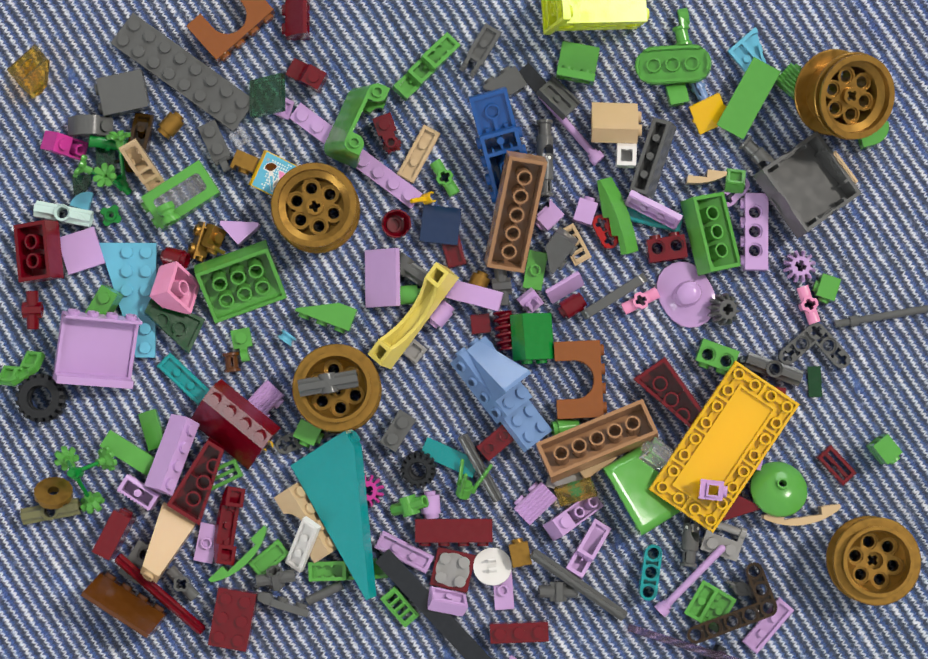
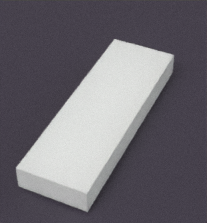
[285,516,321,573]

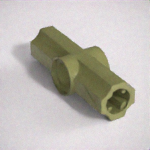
[20,498,81,525]

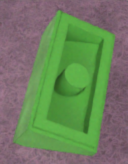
[138,409,164,451]

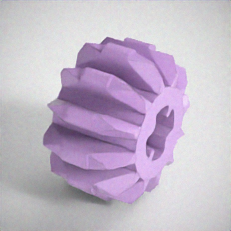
[783,250,816,283]

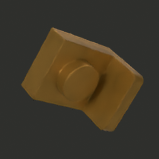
[201,224,227,256]

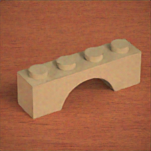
[274,482,337,563]

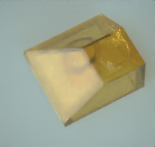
[7,44,50,99]

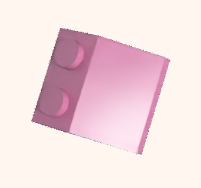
[150,261,200,314]

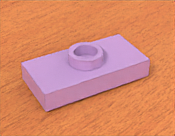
[193,522,216,564]
[493,570,514,610]

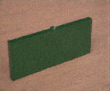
[807,366,822,397]

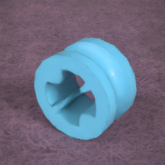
[277,329,296,346]

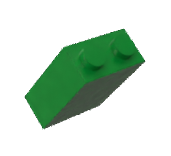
[510,313,554,365]

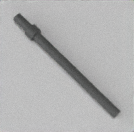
[834,305,928,328]

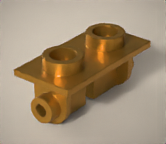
[187,221,209,262]

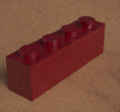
[415,518,493,546]

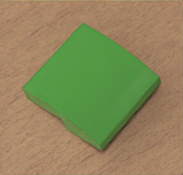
[684,580,737,632]

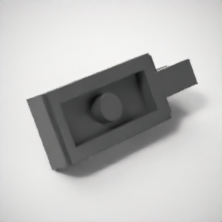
[198,120,232,173]

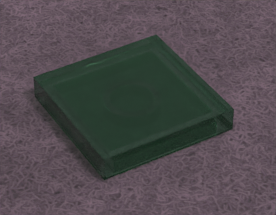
[250,73,286,118]

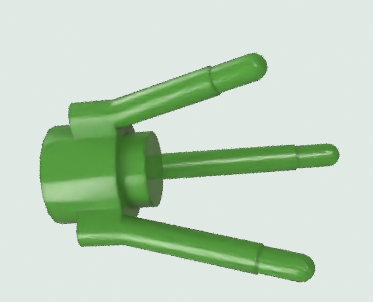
[455,459,493,500]

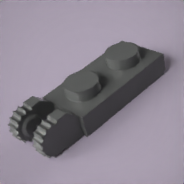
[460,23,502,78]
[257,591,311,617]

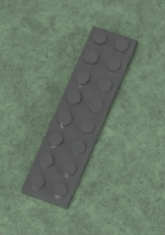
[111,13,256,132]

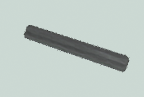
[458,433,503,502]

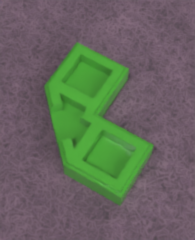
[0,351,46,386]

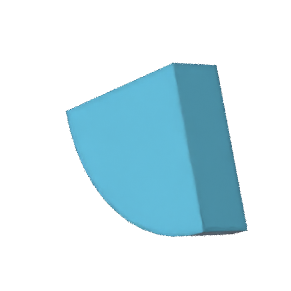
[70,192,94,210]

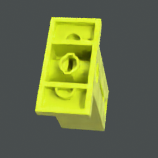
[541,0,649,35]

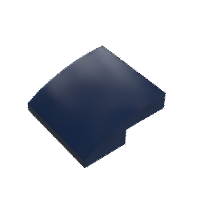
[419,205,462,246]

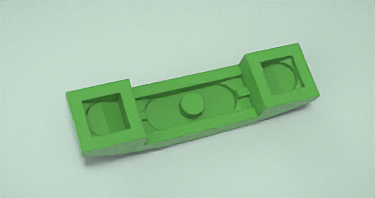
[208,525,268,582]

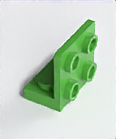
[556,41,600,85]

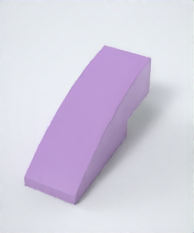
[565,519,611,579]

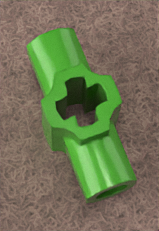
[430,159,460,197]
[390,494,429,517]

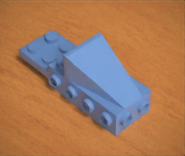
[450,336,552,452]

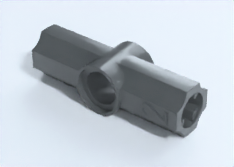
[744,352,804,387]
[297,370,359,397]

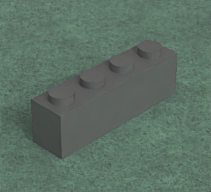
[629,117,677,199]

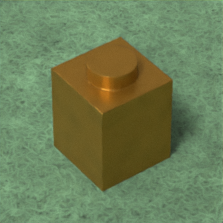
[508,538,532,568]

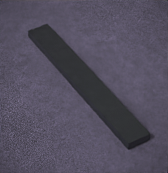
[375,548,491,659]

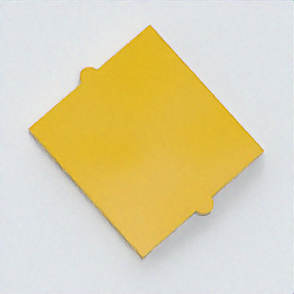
[689,92,727,135]

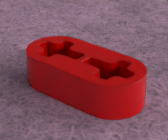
[592,215,618,249]

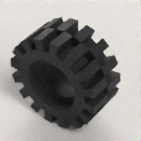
[400,451,437,488]

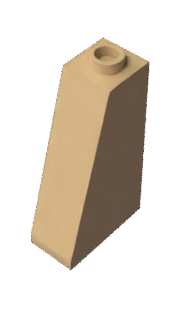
[140,502,196,583]

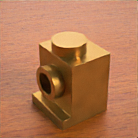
[230,149,259,175]

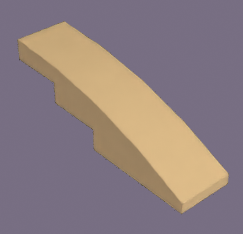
[119,138,165,192]

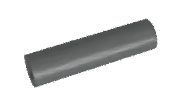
[305,581,344,606]

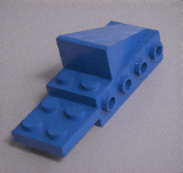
[468,87,527,203]

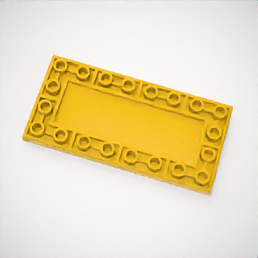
[648,361,800,533]

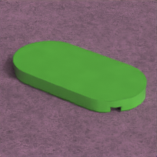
[635,44,712,85]

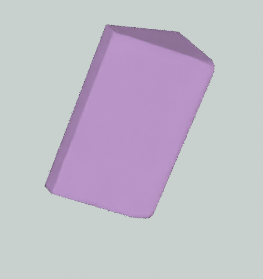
[545,272,584,304]
[427,586,468,616]

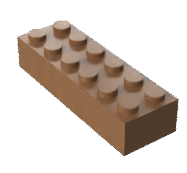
[484,150,548,273]
[536,399,658,483]

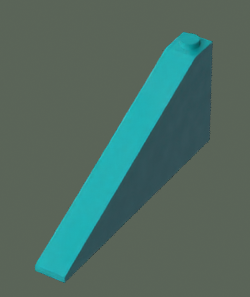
[291,429,377,600]

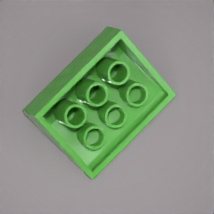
[194,240,287,324]

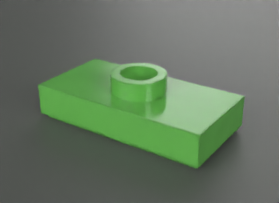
[522,250,547,291]

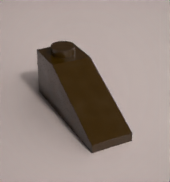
[124,113,154,173]

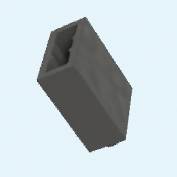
[94,69,151,117]

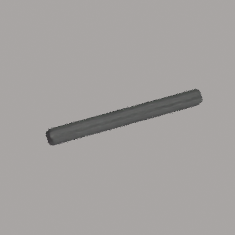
[530,549,628,621]

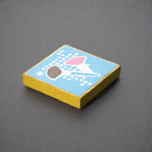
[248,150,297,196]

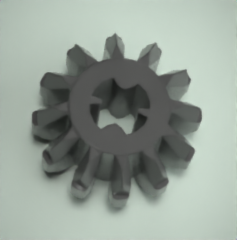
[706,293,740,326]

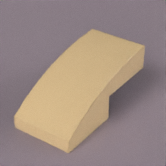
[685,169,727,185]

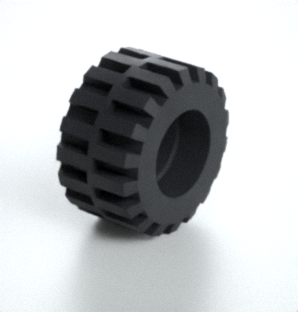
[15,374,68,422]

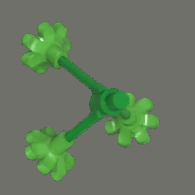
[73,130,132,195]
[54,446,117,514]

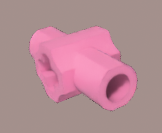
[797,285,820,325]
[621,287,660,315]

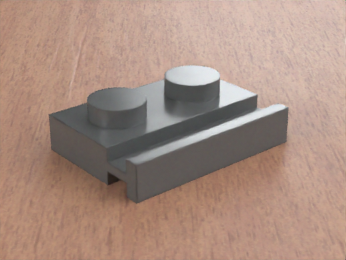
[536,76,581,120]

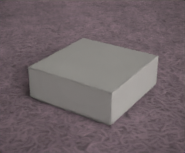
[403,339,428,365]

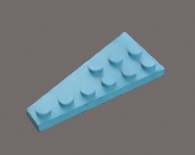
[99,243,157,358]

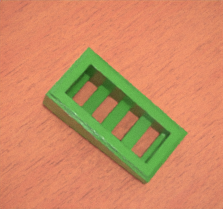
[380,586,420,627]

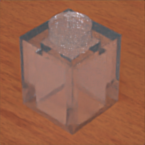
[639,437,673,471]

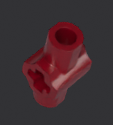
[21,291,44,329]

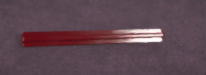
[114,554,205,635]

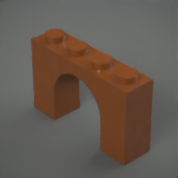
[186,0,275,63]
[553,340,607,419]

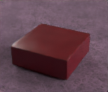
[470,313,491,335]

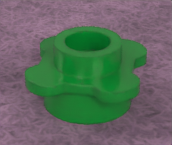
[100,205,122,226]

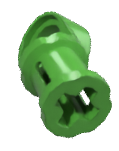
[672,8,692,45]

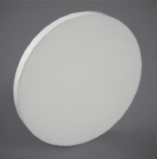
[473,548,512,586]

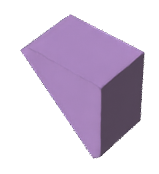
[220,221,260,246]

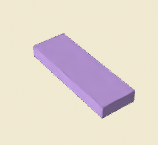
[625,189,683,230]
[374,530,434,574]
[742,597,794,654]

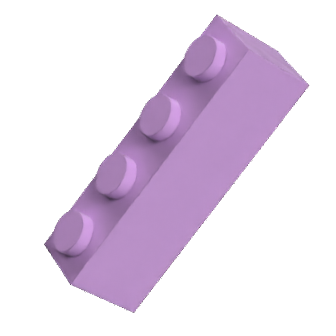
[144,414,199,496]

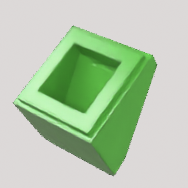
[724,168,746,194]

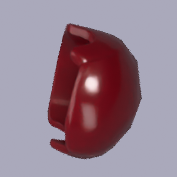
[381,209,411,238]

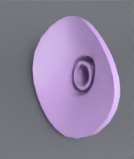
[656,262,715,328]

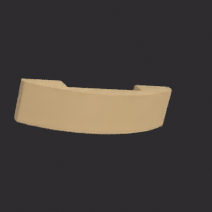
[761,504,841,526]

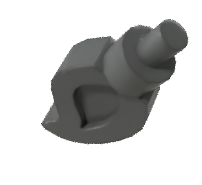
[726,580,753,599]

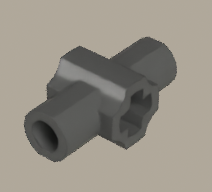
[491,268,512,306]
[165,565,200,602]
[255,565,296,591]
[538,581,578,602]

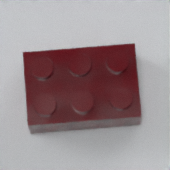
[13,220,64,283]
[208,586,259,652]

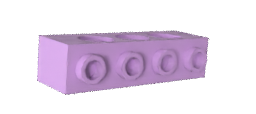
[740,193,769,271]

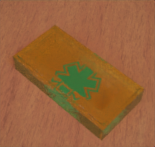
[554,477,597,506]

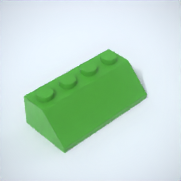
[680,191,742,276]

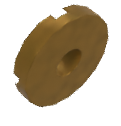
[34,477,73,509]

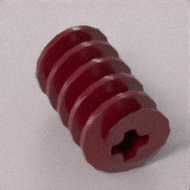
[493,310,513,351]

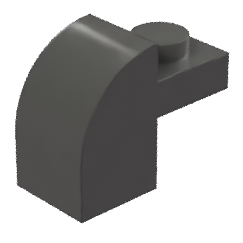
[68,114,113,138]

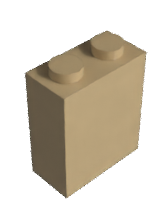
[591,102,642,144]

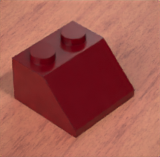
[282,0,310,40]

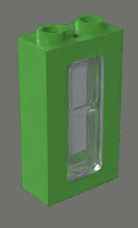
[141,160,221,231]

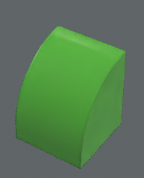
[665,84,690,108]

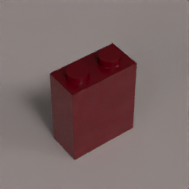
[92,507,137,560]

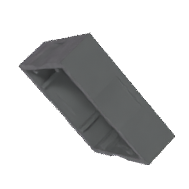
[753,131,862,239]

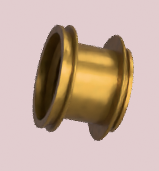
[794,49,895,140]
[271,163,360,253]
[292,344,382,433]
[826,516,921,606]

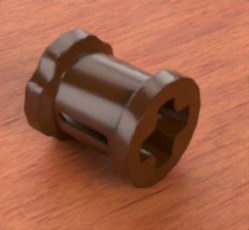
[222,352,241,373]

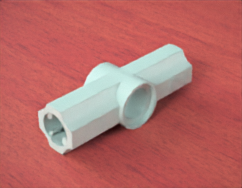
[33,200,94,228]

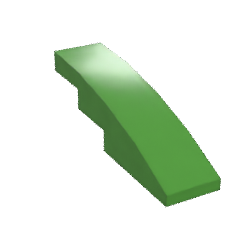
[392,32,460,101]
[597,177,639,255]
[100,430,155,476]
[308,559,389,582]

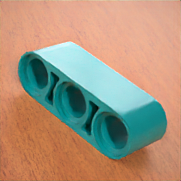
[638,544,662,601]

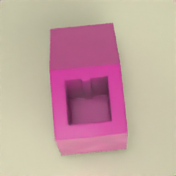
[40,130,88,161]

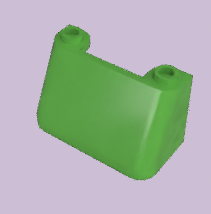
[324,83,390,169]
[602,446,680,536]

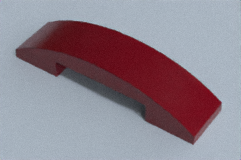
[214,486,246,566]

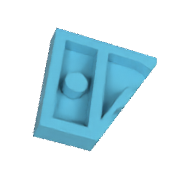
[727,27,766,72]

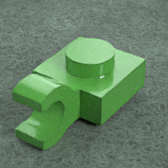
[230,327,253,362]

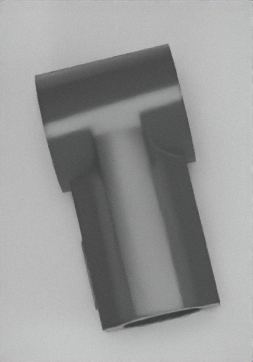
[400,252,428,288]

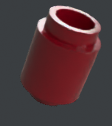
[160,247,191,268]
[557,293,587,319]

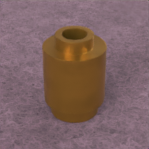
[157,111,184,140]
[468,270,490,288]

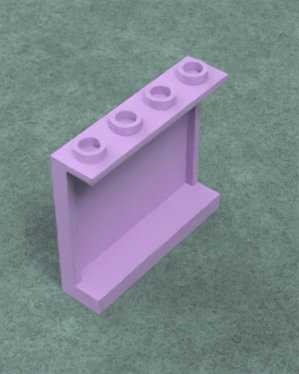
[53,309,142,389]

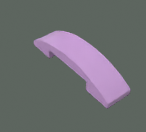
[445,281,504,311]

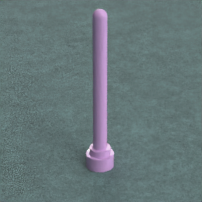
[538,97,605,166]
[654,545,726,617]

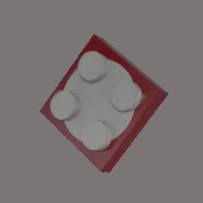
[430,546,476,593]

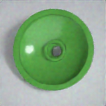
[750,462,807,517]

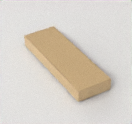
[397,125,441,184]

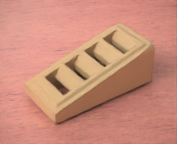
[563,223,592,266]

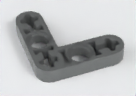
[778,322,850,369]

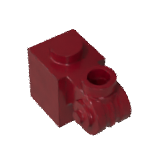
[372,112,401,155]

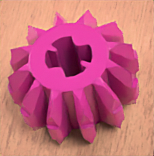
[365,475,384,507]

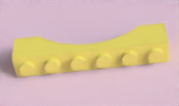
[368,262,459,369]

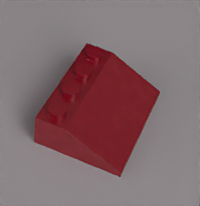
[191,379,280,469]

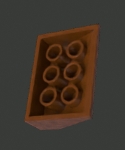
[81,571,168,638]

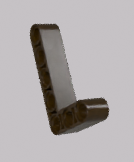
[685,562,777,644]

